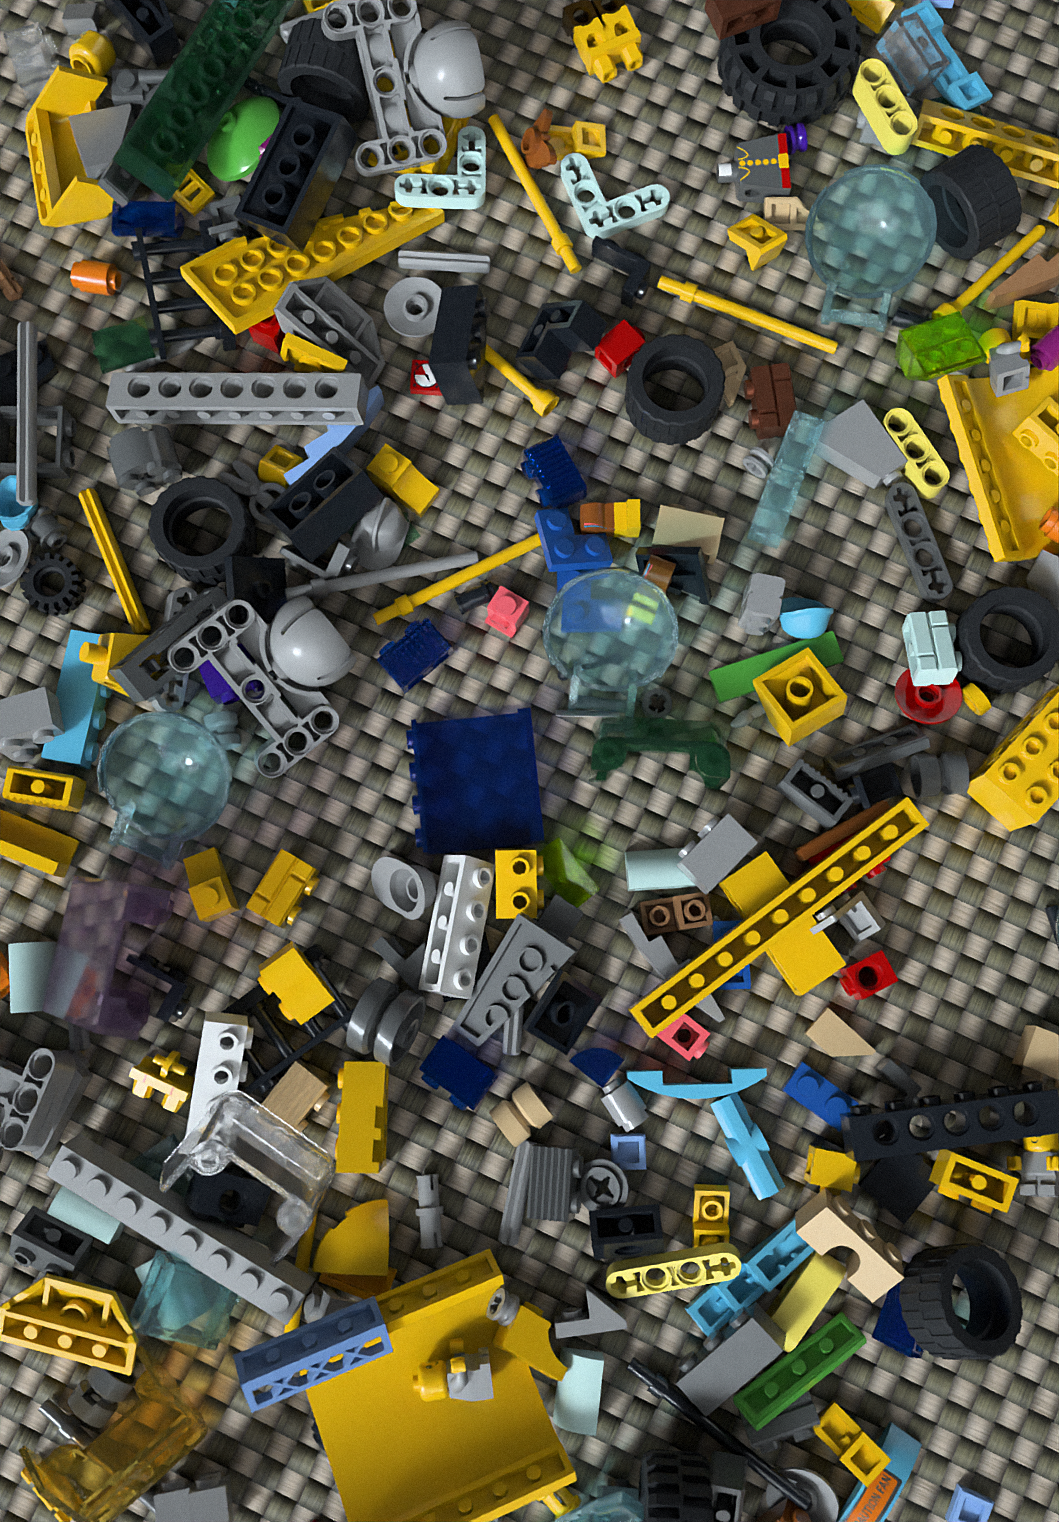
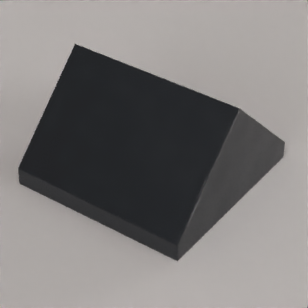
[522,968,603,1056]

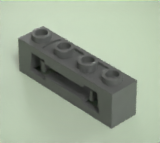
[108,586,227,702]

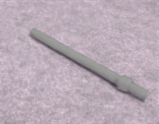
[285,551,479,602]

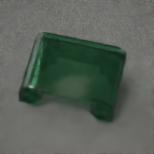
[588,716,731,789]

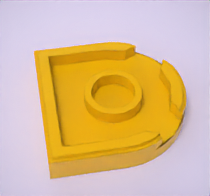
[280,332,348,373]

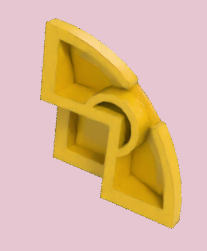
[1012,300,1059,364]
[312,1199,389,1276]

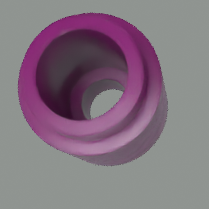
[1030,325,1059,371]

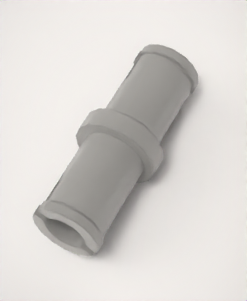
[415,1174,444,1249]

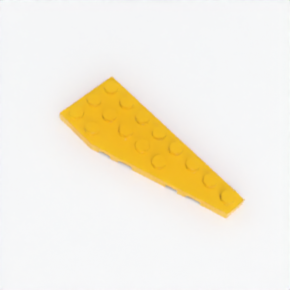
[180,201,445,335]

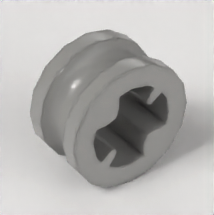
[743,446,775,478]
[487,1288,520,1327]

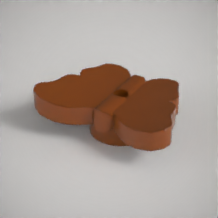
[521,108,557,170]

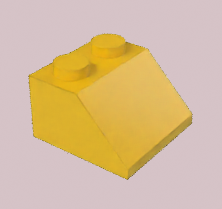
[753,647,848,747]

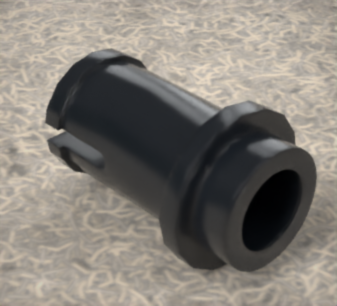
[891,306,935,339]
[454,580,495,615]

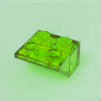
[895,311,987,381]

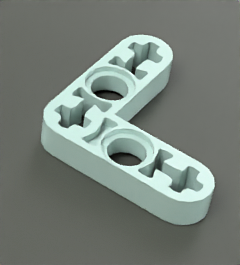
[394,126,486,209]
[561,153,670,239]

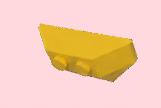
[0,1274,139,1376]

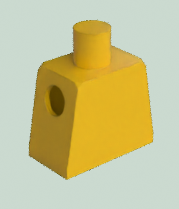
[79,633,161,697]

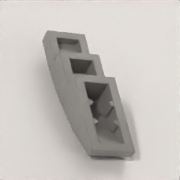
[618,912,725,1022]

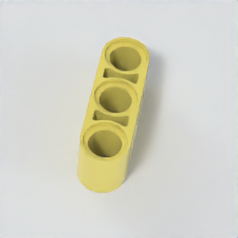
[852,58,918,155]
[881,408,949,499]
[766,1250,846,1353]

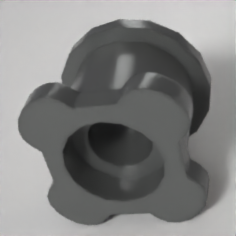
[24,506,69,550]

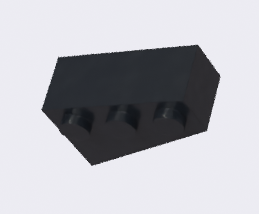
[103,0,182,67]
[428,284,490,405]

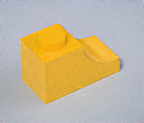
[366,443,440,518]
[183,847,240,922]
[492,1301,568,1382]

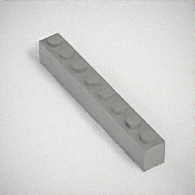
[46,1134,315,1325]

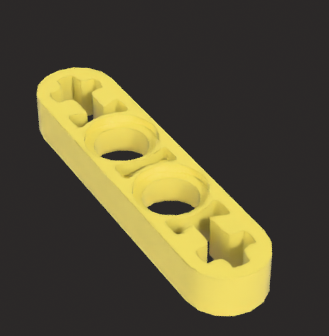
[606,1243,741,1299]

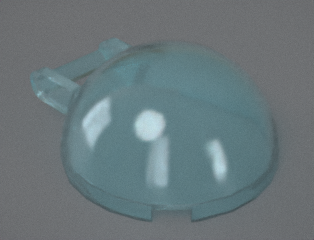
[805,164,937,333]
[542,567,678,718]
[96,711,232,871]

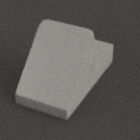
[554,1283,627,1339]

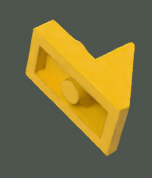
[727,214,788,271]

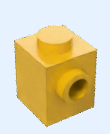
[804,1144,861,1196]

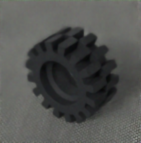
[20,553,87,616]

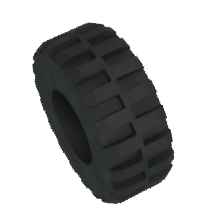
[717,0,862,127]

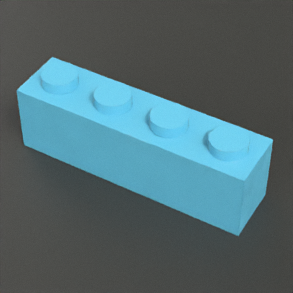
[41,629,113,770]

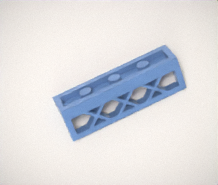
[233,1296,393,1413]

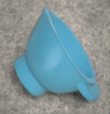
[0,475,38,531]

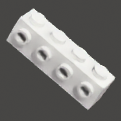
[418,855,496,999]
[183,1011,254,1161]

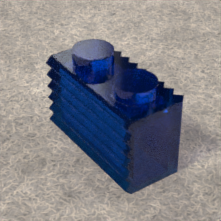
[520,433,587,509]
[377,618,454,695]
[418,1034,499,1111]

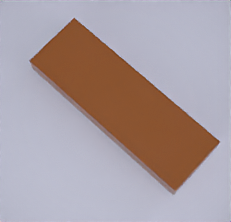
[793,800,890,862]

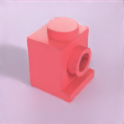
[485,585,529,639]
[656,1013,710,1061]

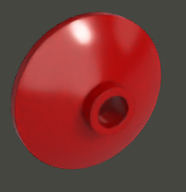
[895,668,962,724]

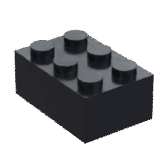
[263,446,384,563]

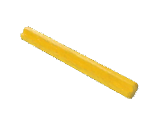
[79,488,151,635]

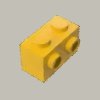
[1012,396,1059,477]
[495,848,544,919]
[929,1149,1019,1214]

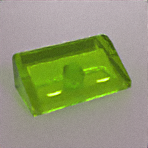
[537,837,600,908]

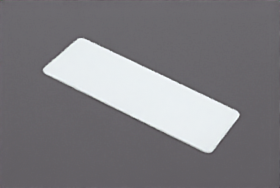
[556,710,620,717]

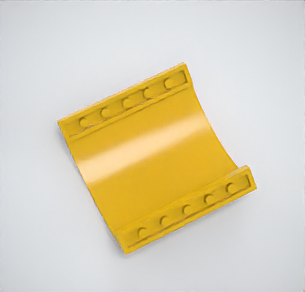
[937,365,1059,562]
[298,1248,577,1522]

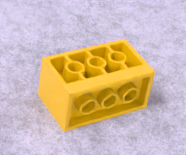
[967,684,1059,831]

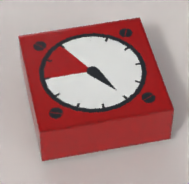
[410,359,442,396]

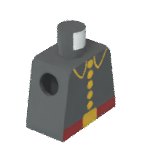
[716,133,791,203]

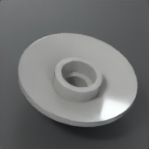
[384,277,442,338]
[0,529,31,589]
[766,1466,839,1522]

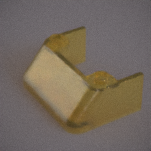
[18,1345,208,1522]

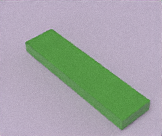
[708,630,844,704]
[732,1311,867,1431]

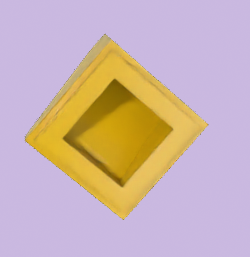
[258,445,303,489]

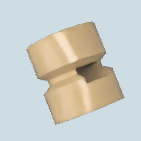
[489,1081,554,1148]

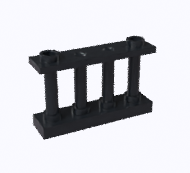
[131,219,236,360]
[202,944,356,1094]

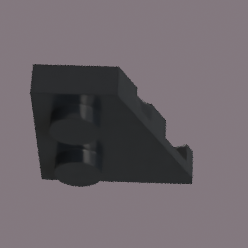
[0,339,58,406]
[635,547,712,605]

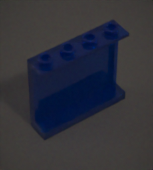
[406,708,544,855]

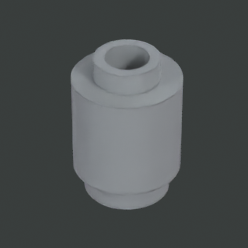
[600,1077,649,1132]

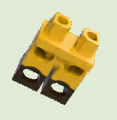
[562,0,643,84]

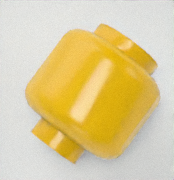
[69,30,116,77]

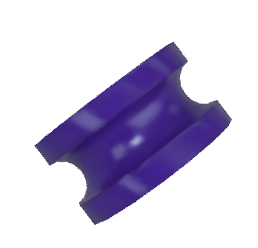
[784,122,808,155]

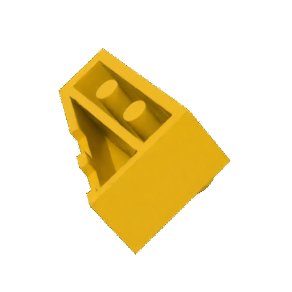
[335,1060,389,1174]

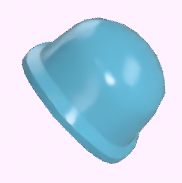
[779,597,834,639]

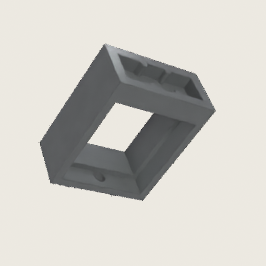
[0,406,77,479]

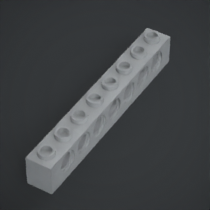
[106,371,369,425]

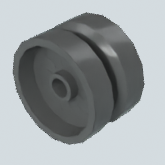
[346,977,426,1067]

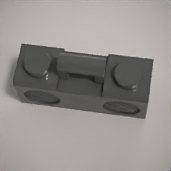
[111,68,214,120]

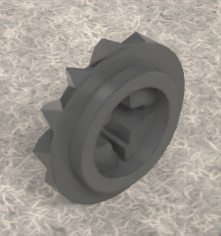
[577,1158,631,1211]

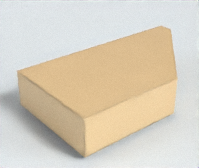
[763,197,822,231]
[713,340,747,407]
[804,1007,876,1057]

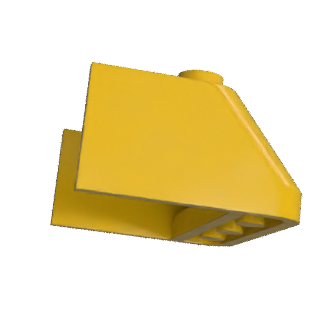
[25,65,117,228]

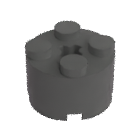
[106,425,183,496]

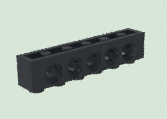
[839,1081,1059,1162]

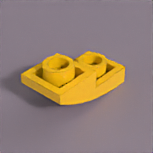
[692,1184,730,1263]

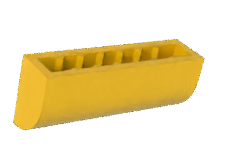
[718,851,846,996]

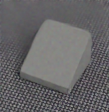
[62,3,99,35]

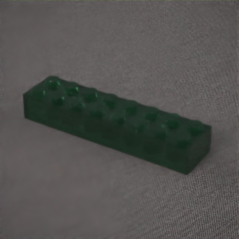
[112,0,295,201]

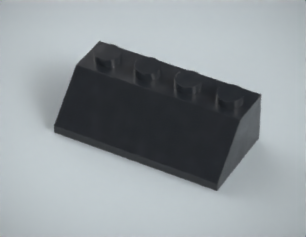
[233,97,359,253]

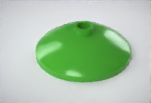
[207,96,282,181]

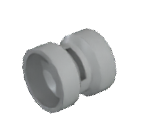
[204,711,242,751]

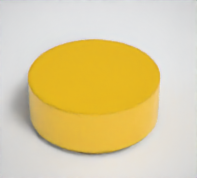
[962,683,992,716]

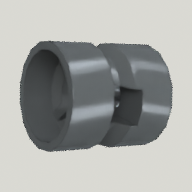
[910,750,969,798]
[68,1366,137,1428]

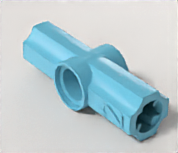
[709,1092,785,1200]

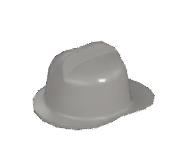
[351,496,410,570]
[371,856,438,920]

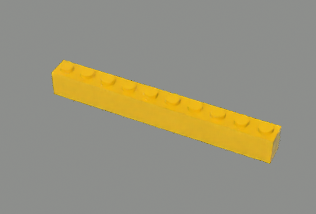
[628,797,930,1038]

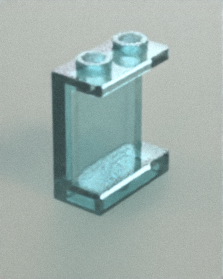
[129,1250,241,1351]

